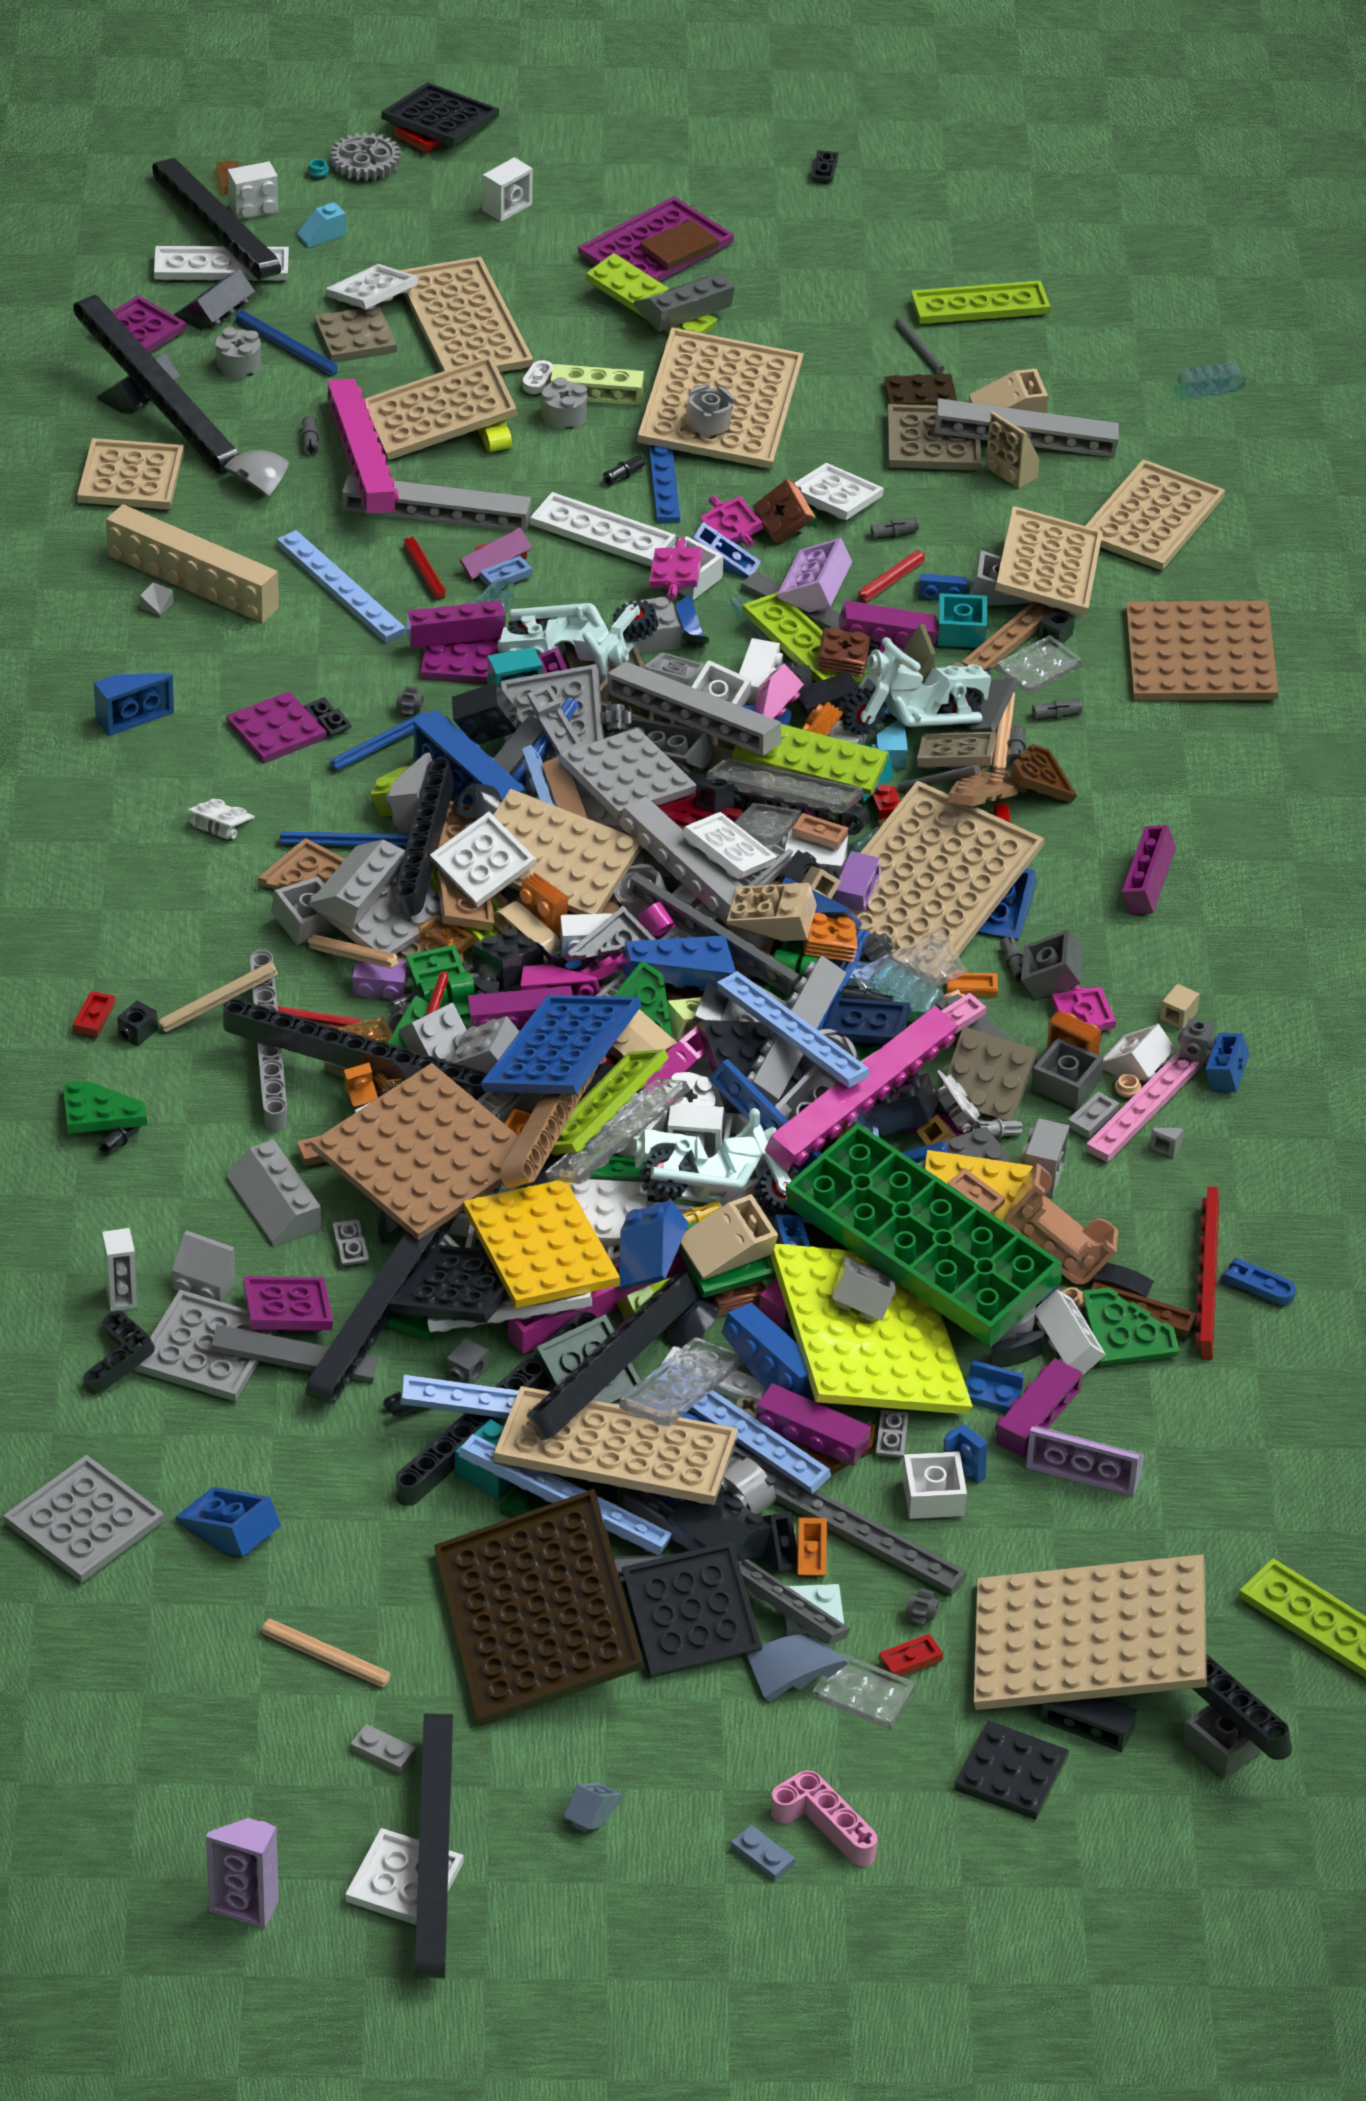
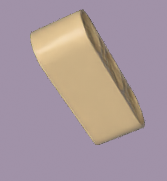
[493,901,561,960]

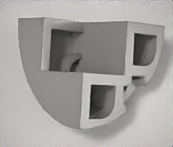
[224,450,289,496]

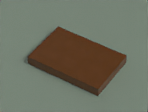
[640,219,719,269]

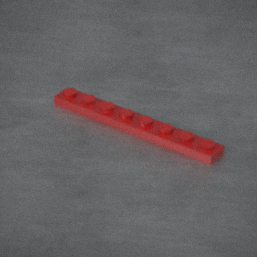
[1196,1187,1220,1360]

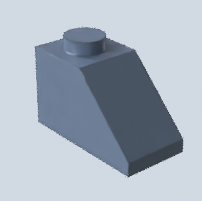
[564,1783,623,1832]

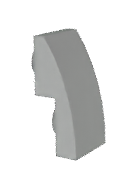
[332,1219,369,1266]
[876,1409,909,1458]

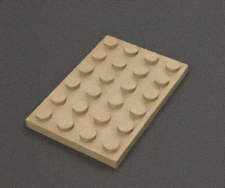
[365,355,518,460]
[1086,459,1225,571]
[994,506,1103,616]
[493,789,643,915]

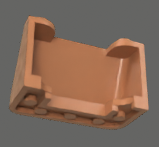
[1005,1163,1118,1285]

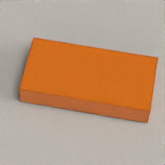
[946,972,998,997]

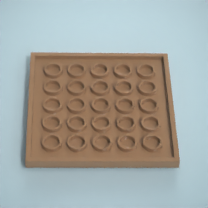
[1126,600,1278,701]
[312,1063,519,1241]

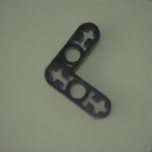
[83,1311,155,1393]

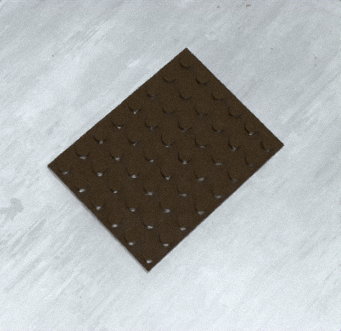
[434,1489,645,1726]

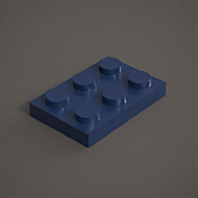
[824,997,911,1044]

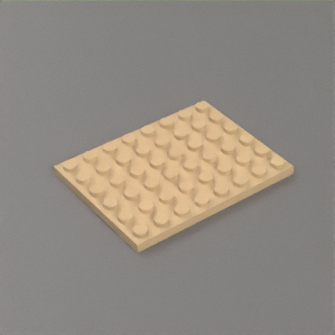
[637,327,804,469]
[832,781,1044,985]
[974,1554,1207,1710]

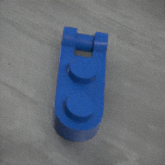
[1220,1258,1296,1305]

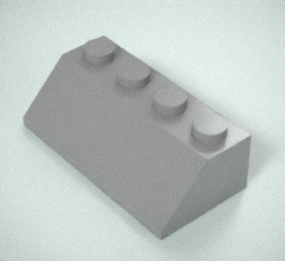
[308,840,405,929]
[226,1139,321,1246]

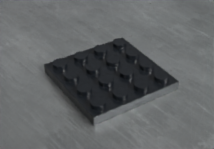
[381,82,500,146]
[697,1020,805,1114]
[388,1245,509,1323]
[621,1541,762,1678]

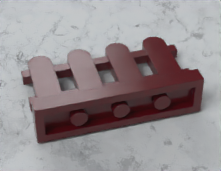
[657,792,744,830]

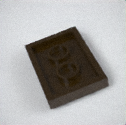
[884,373,957,406]

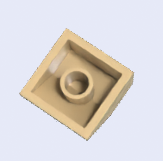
[609,1010,677,1061]

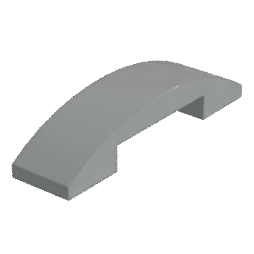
[527,684,586,754]

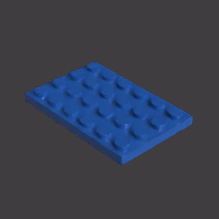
[481,995,642,1095]

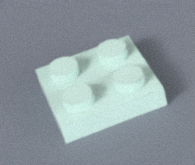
[785,1584,844,1636]

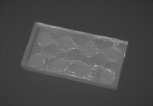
[852,928,967,1003]

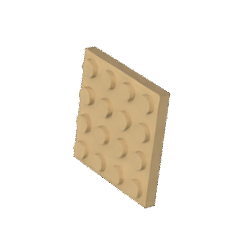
[77,438,184,509]

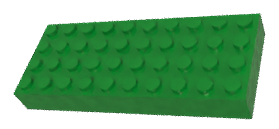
[786,1123,1062,1347]

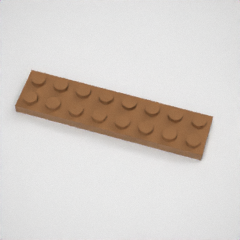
[435,801,494,931]

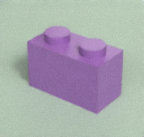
[834,851,882,912]
[353,960,408,1000]

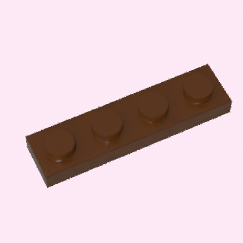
[1091,1282,1197,1339]

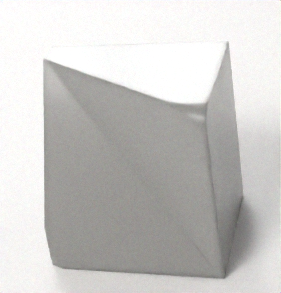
[140,583,173,617]
[1150,1128,1184,1158]

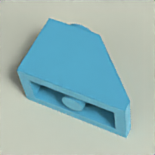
[297,202,346,248]
[871,720,907,769]

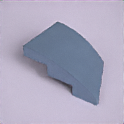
[747,1633,849,1702]

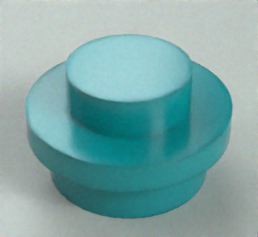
[307,159,329,178]

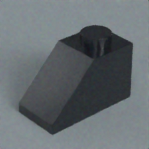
[761,1512,797,1572]

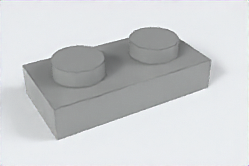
[1067,1092,1119,1139]
[350,1724,416,1775]

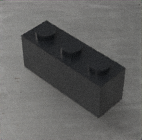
[1041,1697,1137,1752]

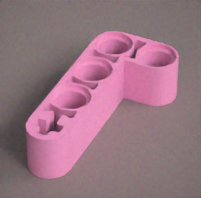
[771,1770,877,1867]

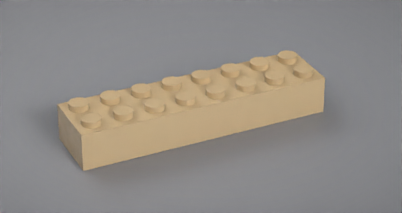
[106,505,279,623]

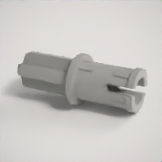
[972,1118,1023,1139]

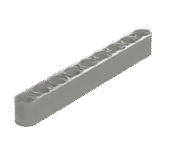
[250,950,288,1132]

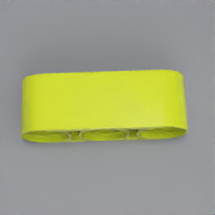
[477,420,512,452]

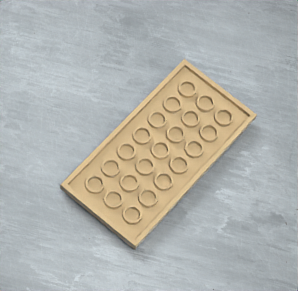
[400,257,533,373]
[493,1386,738,1505]

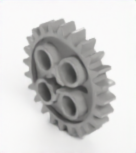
[330,132,401,181]

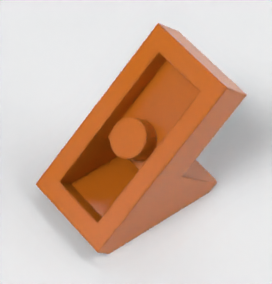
[344,1063,378,1107]
[795,1518,827,1576]

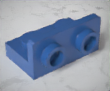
[918,574,967,600]
[965,1361,1024,1414]
[943,1424,987,1484]

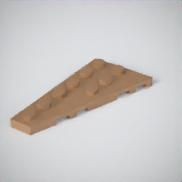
[948,769,1032,806]
[258,838,345,889]

